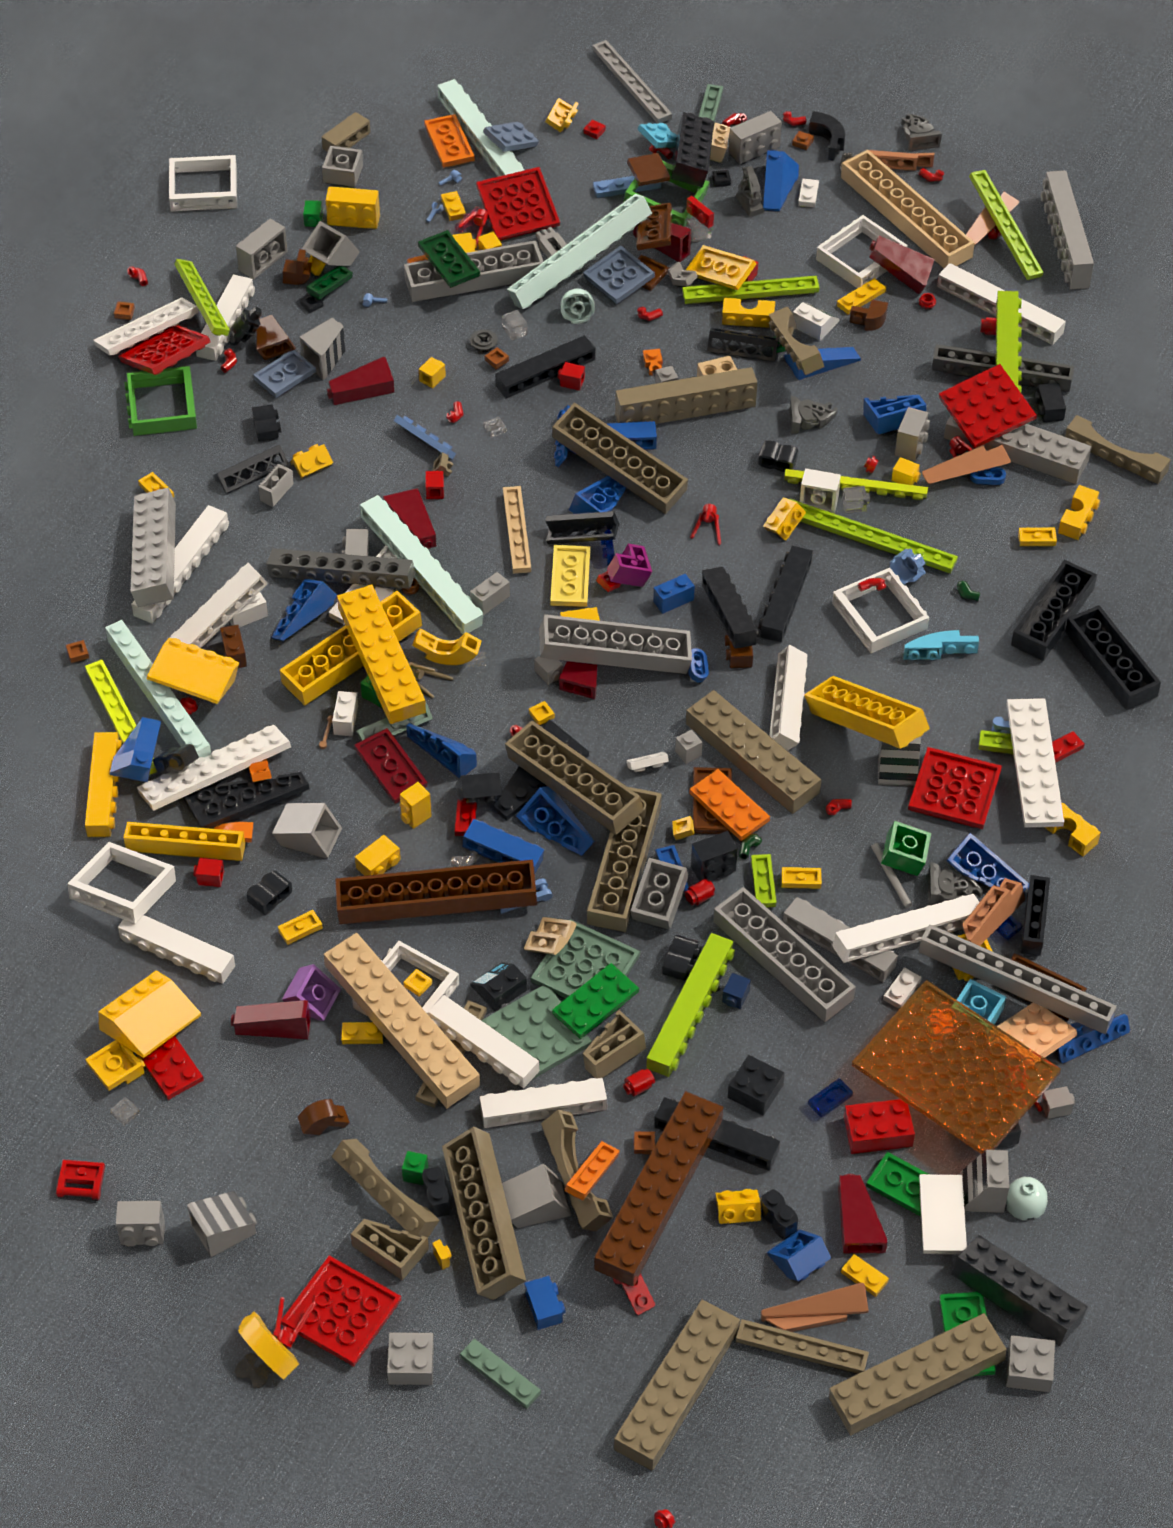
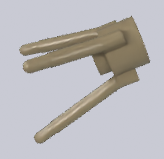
[409,662,453,698]

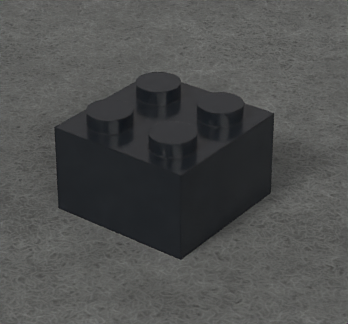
[691,831,738,882]
[727,1054,785,1116]

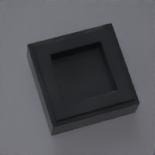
[712,170,731,187]
[300,294,324,313]

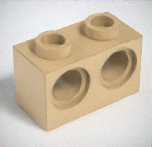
[710,123,730,163]
[697,356,737,377]

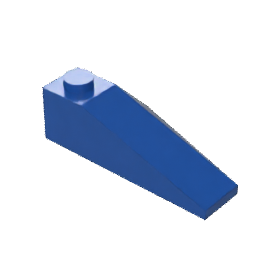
[763,150,799,211]
[783,347,861,380]
[569,476,627,514]
[271,579,337,641]
[110,717,161,782]
[406,723,477,778]
[516,786,595,856]
[946,833,1029,891]

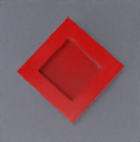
[583,120,606,139]
[596,571,622,592]

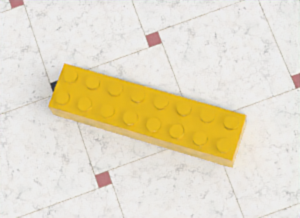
[337,585,426,725]
[279,591,422,706]
[804,676,930,749]

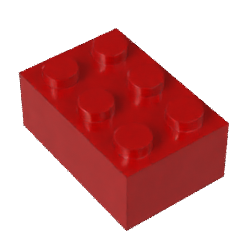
[844,1098,915,1154]

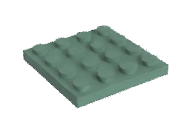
[531,919,640,998]
[481,985,592,1080]

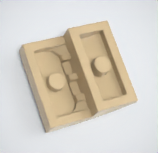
[524,917,577,955]

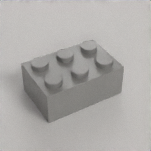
[729,111,782,164]
[236,219,288,279]
[631,858,688,930]

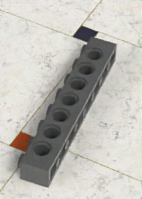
[932,344,1074,392]
[266,548,415,589]

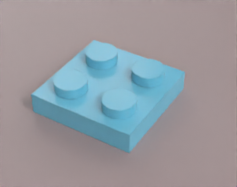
[637,123,677,148]

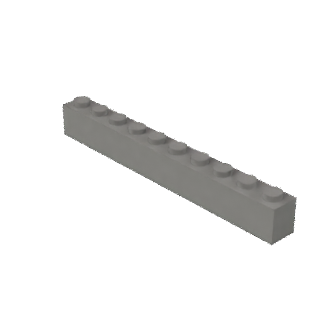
[919,924,1117,1034]

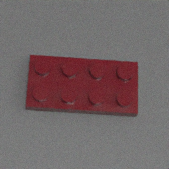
[354,728,428,804]

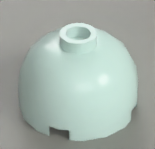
[561,289,595,324]
[1006,1177,1048,1220]

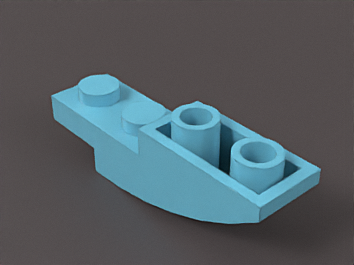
[903,630,979,660]

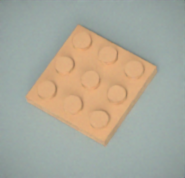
[990,1003,1077,1067]

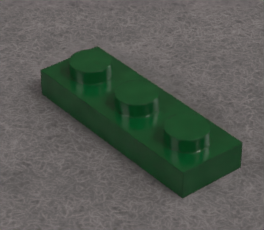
[306,266,353,300]

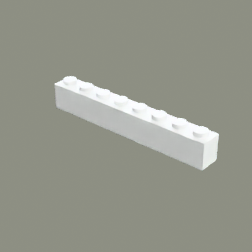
[937,263,1066,345]
[132,505,229,624]
[832,894,980,963]

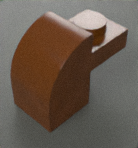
[283,249,312,285]
[849,300,888,331]
[297,1099,350,1135]

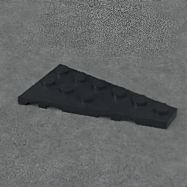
[493,719,589,821]
[183,772,310,829]

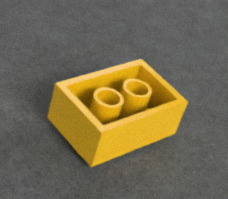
[326,187,380,229]

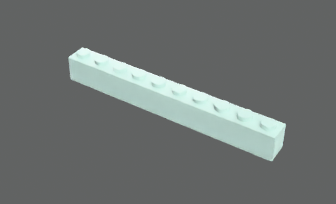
[437,79,524,177]
[507,194,652,309]
[360,495,483,634]
[105,620,211,758]

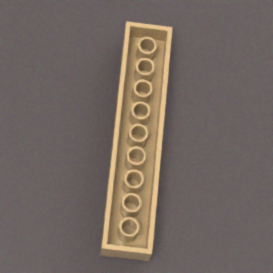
[841,150,975,268]
[324,933,480,1108]

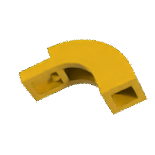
[412,628,482,665]
[238,1312,299,1380]

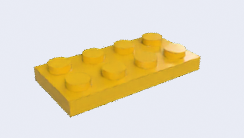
[686,245,756,290]

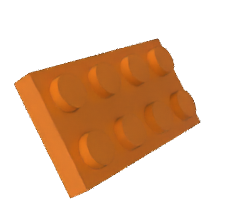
[424,114,475,168]
[689,769,770,841]

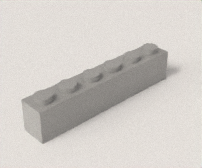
[783,897,898,982]

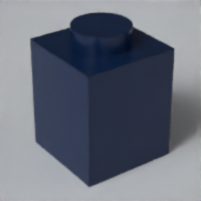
[722,973,751,1009]

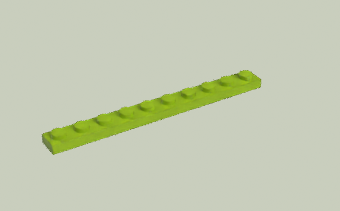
[789,499,958,574]

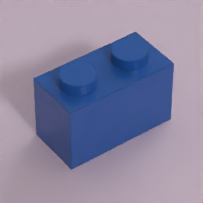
[653,574,695,614]
[525,1276,566,1330]

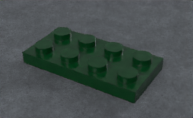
[418,230,480,288]

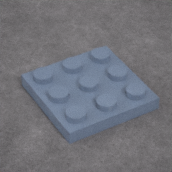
[583,246,655,304]

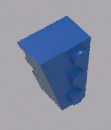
[863,395,926,435]

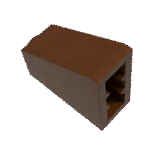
[257,315,296,360]

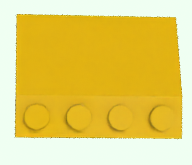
[146,638,239,704]
[98,970,201,1058]

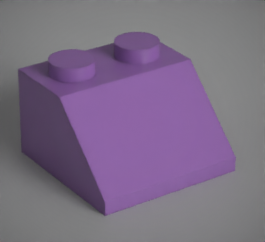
[282,964,341,1021]

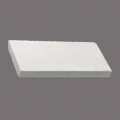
[919,1174,967,1254]

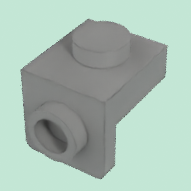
[668,262,698,287]

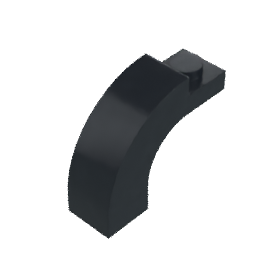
[809,111,845,161]

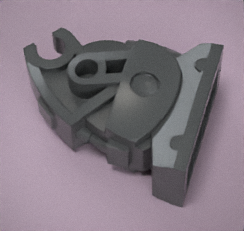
[901,113,942,151]
[736,166,765,217]
[789,396,838,434]
[928,862,983,906]

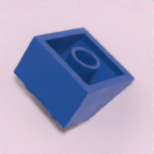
[767,1230,831,1281]

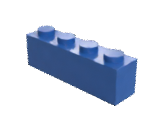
[607,421,657,449]
[462,819,544,874]

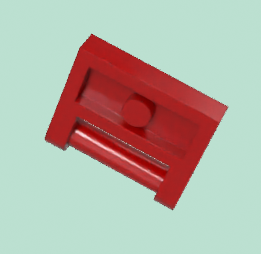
[56,1160,105,1200]

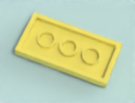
[550,545,590,607]

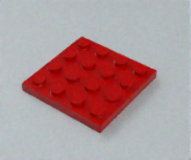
[476,167,560,241]
[119,325,211,375]
[939,364,1037,449]
[908,747,1002,829]
[281,1255,402,1367]

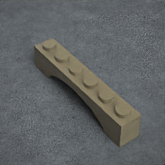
[768,306,825,375]
[1065,415,1171,484]
[541,1109,614,1231]
[331,1139,440,1237]

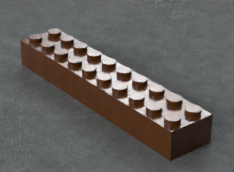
[335,860,537,925]
[594,1091,723,1287]

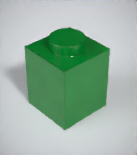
[303,200,323,227]
[402,1151,429,1185]

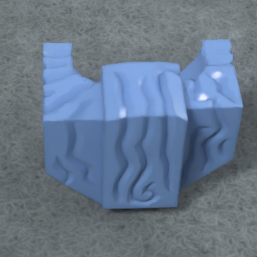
[889,549,926,585]

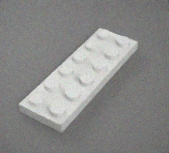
[93,297,199,355]

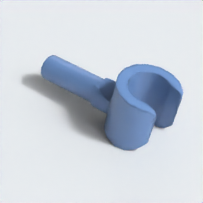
[438,170,462,186]
[426,202,443,223]
[362,293,387,307]

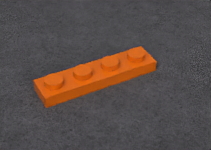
[564,1141,620,1201]

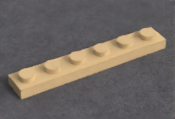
[503,486,531,574]

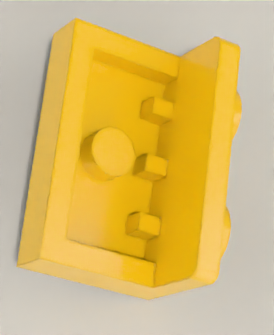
[545,98,578,132]
[290,444,333,478]
[763,497,806,540]
[715,1189,761,1224]

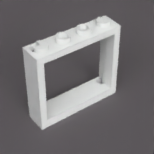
[169,155,237,211]
[816,215,907,288]
[832,568,929,654]
[67,842,176,924]
[352,941,459,1016]

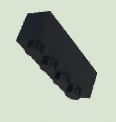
[1021,875,1050,956]

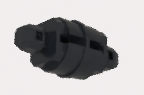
[229,307,262,345]

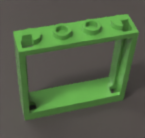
[623,161,709,227]
[124,366,197,436]

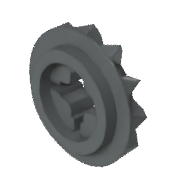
[470,330,498,352]

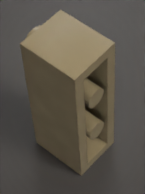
[322,112,371,152]

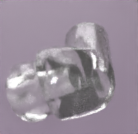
[450,851,480,867]

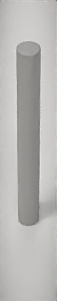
[871,843,912,908]

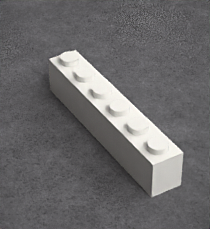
[196,275,255,361]
[170,563,268,648]
[770,645,807,751]
[118,915,235,984]
[428,995,539,1088]
[480,1078,607,1128]

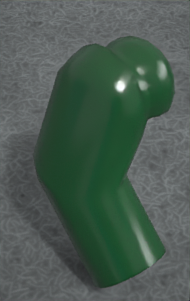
[957,580,980,601]
[739,834,762,859]

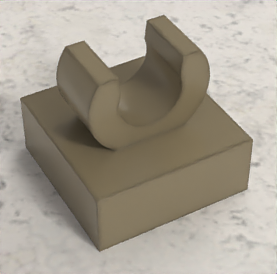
[433,452,453,476]

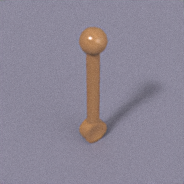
[319,715,333,749]

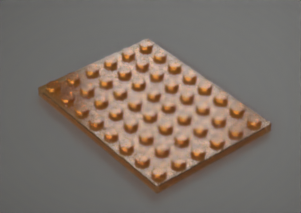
[852,980,1061,1154]

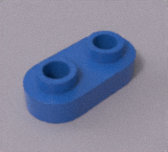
[970,467,1006,485]
[688,648,709,682]

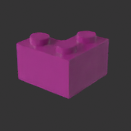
[607,543,652,587]

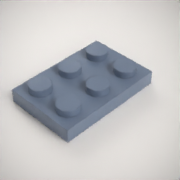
[483,122,539,152]
[253,350,316,398]

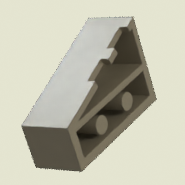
[583,1010,646,1079]
[351,1219,429,1280]

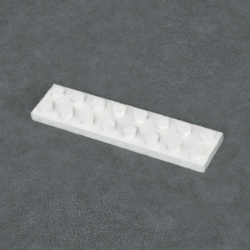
[1007,699,1064,827]
[137,725,291,811]

